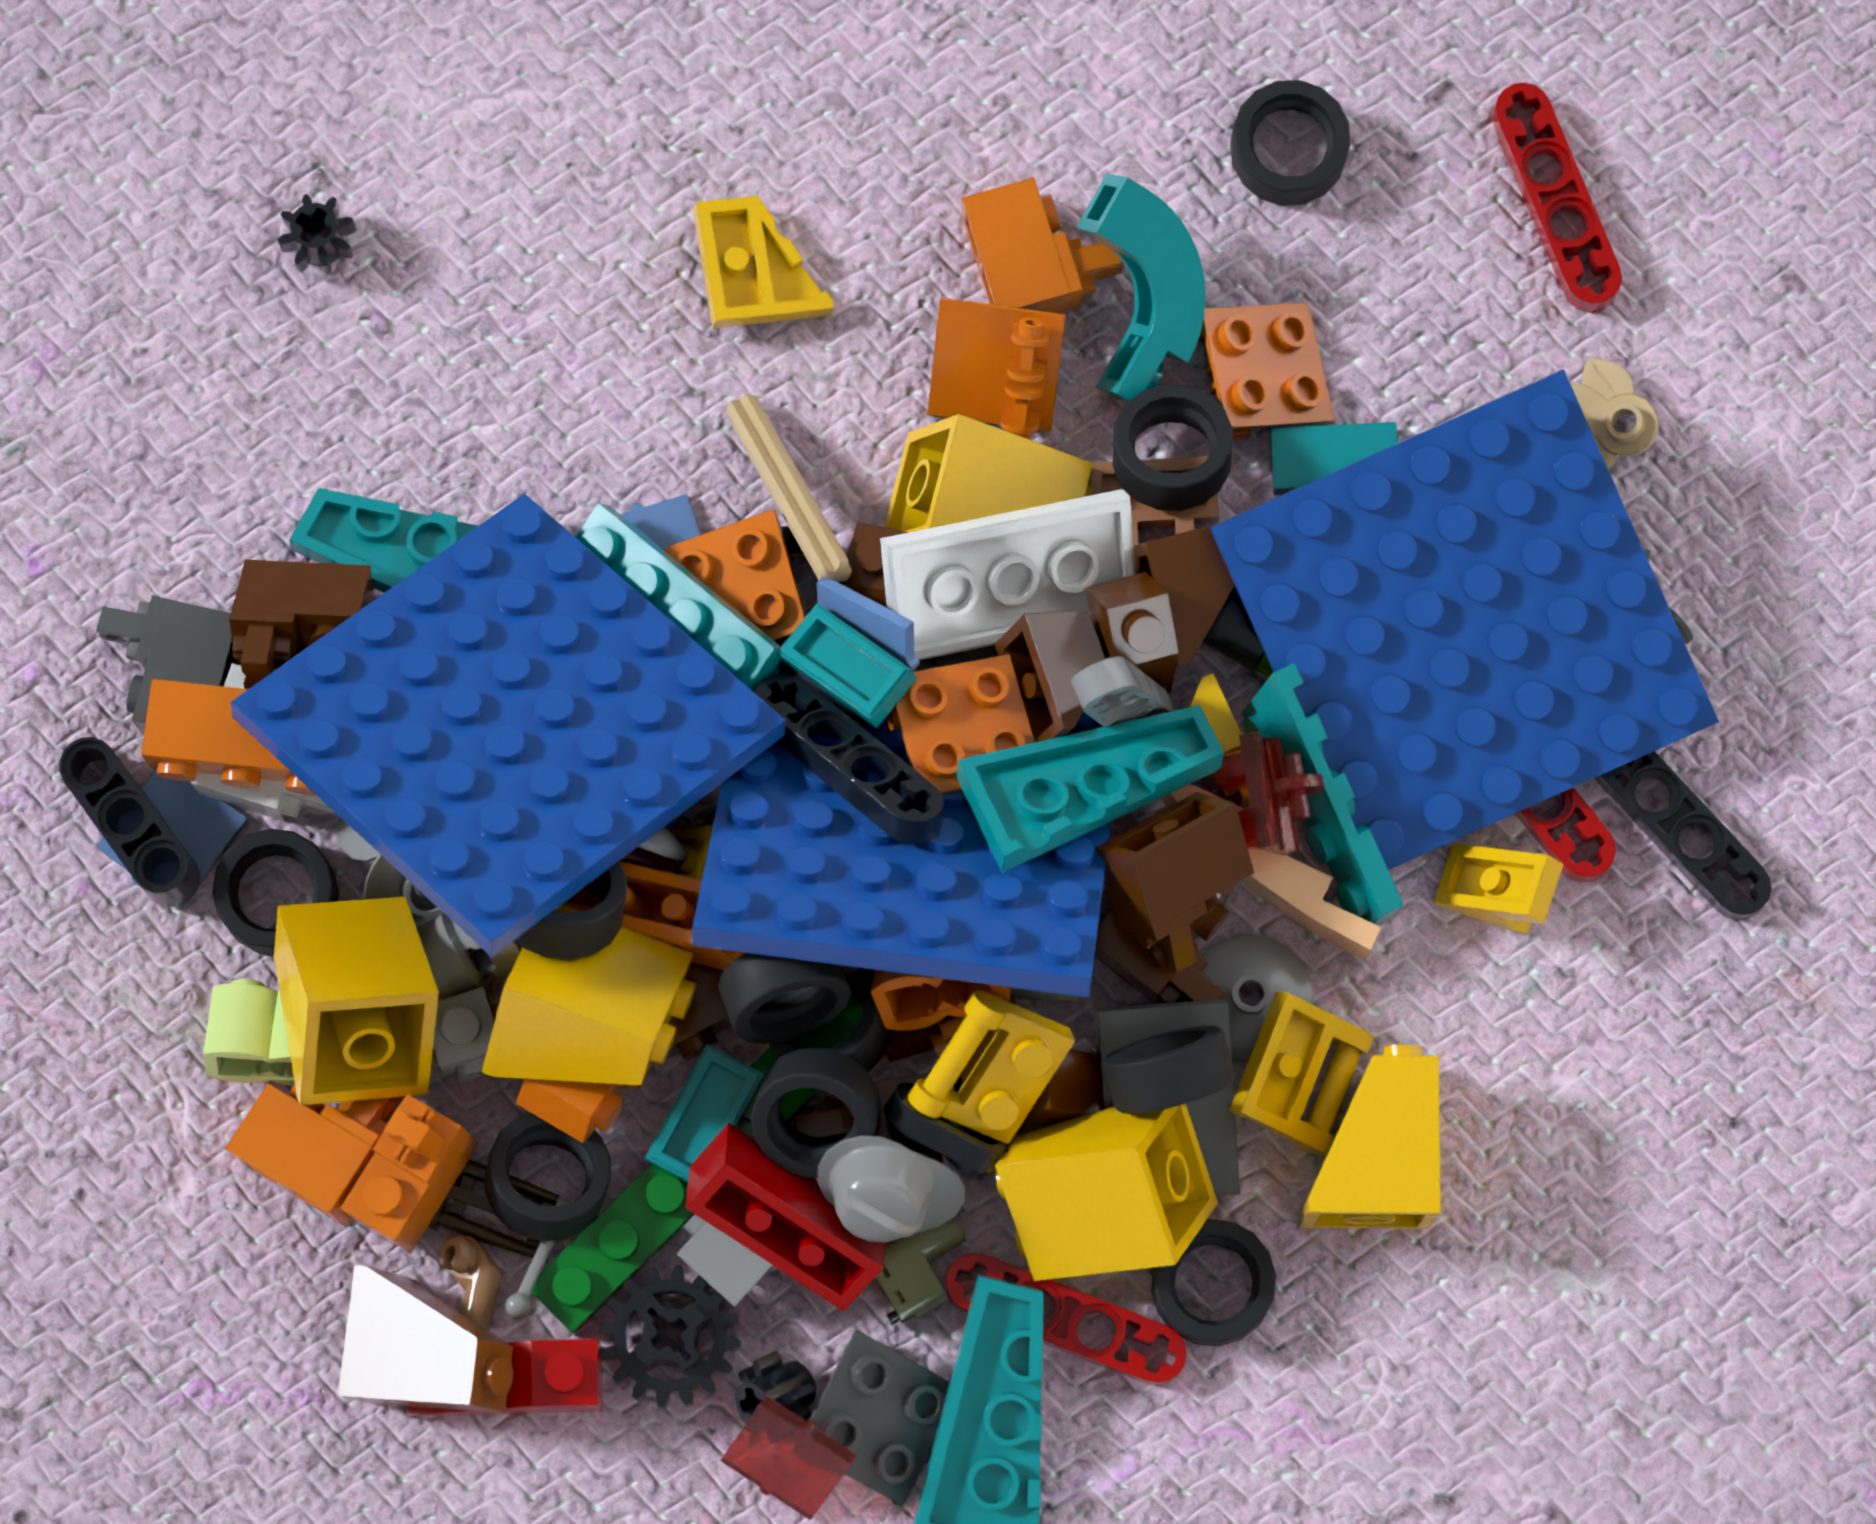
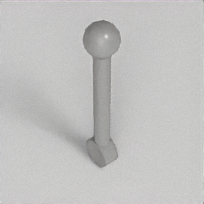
[505,1197,571,1319]

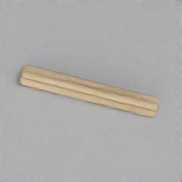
[726,394,852,582]

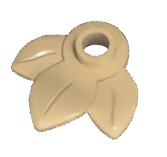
[1570,359,1659,470]

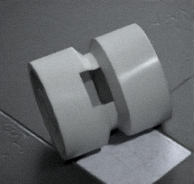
[416,914,523,999]

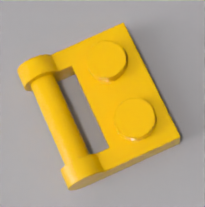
[907,990,1075,1144]
[1229,992,1375,1157]

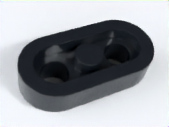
[883,1082,1009,1175]

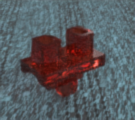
[1215,731,1325,855]

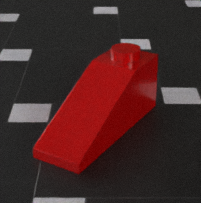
[406,1339,603,1417]

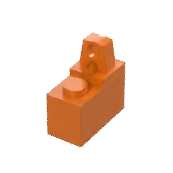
[962,177,1123,314]
[225,1083,404,1228]
[340,1094,479,1254]

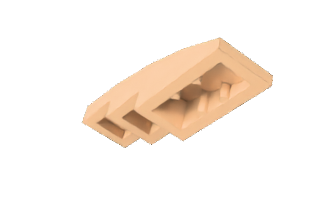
[1161,784,1382,961]

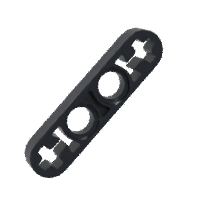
[755,673,944,845]
[1594,751,1772,921]

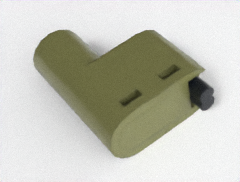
[875,1217,967,1325]

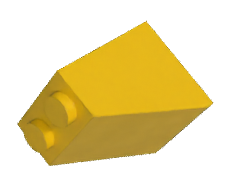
[884,414,1093,532]
[274,897,439,1105]
[482,904,697,1085]
[1299,1044,1441,1229]
[995,1103,1218,1281]

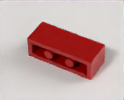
[686,1123,885,1312]

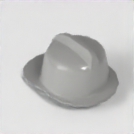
[818,1136,965,1242]

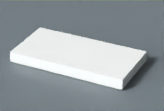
[880,489,1136,661]

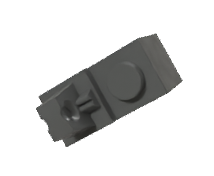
[96,596,235,734]

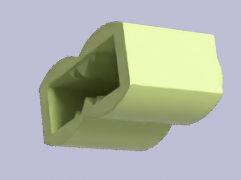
[203,979,295,1086]

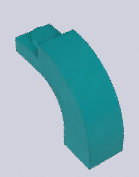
[1076,173,1206,403]

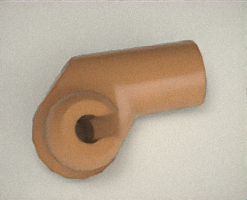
[439,1236,501,1331]

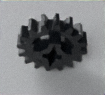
[599,1265,742,1409]

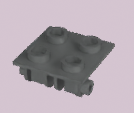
[795,1330,950,1506]

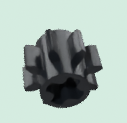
[277,194,357,275]
[735,1351,816,1439]

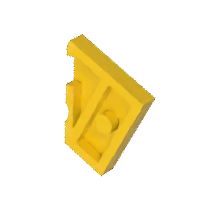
[693,196,834,329]

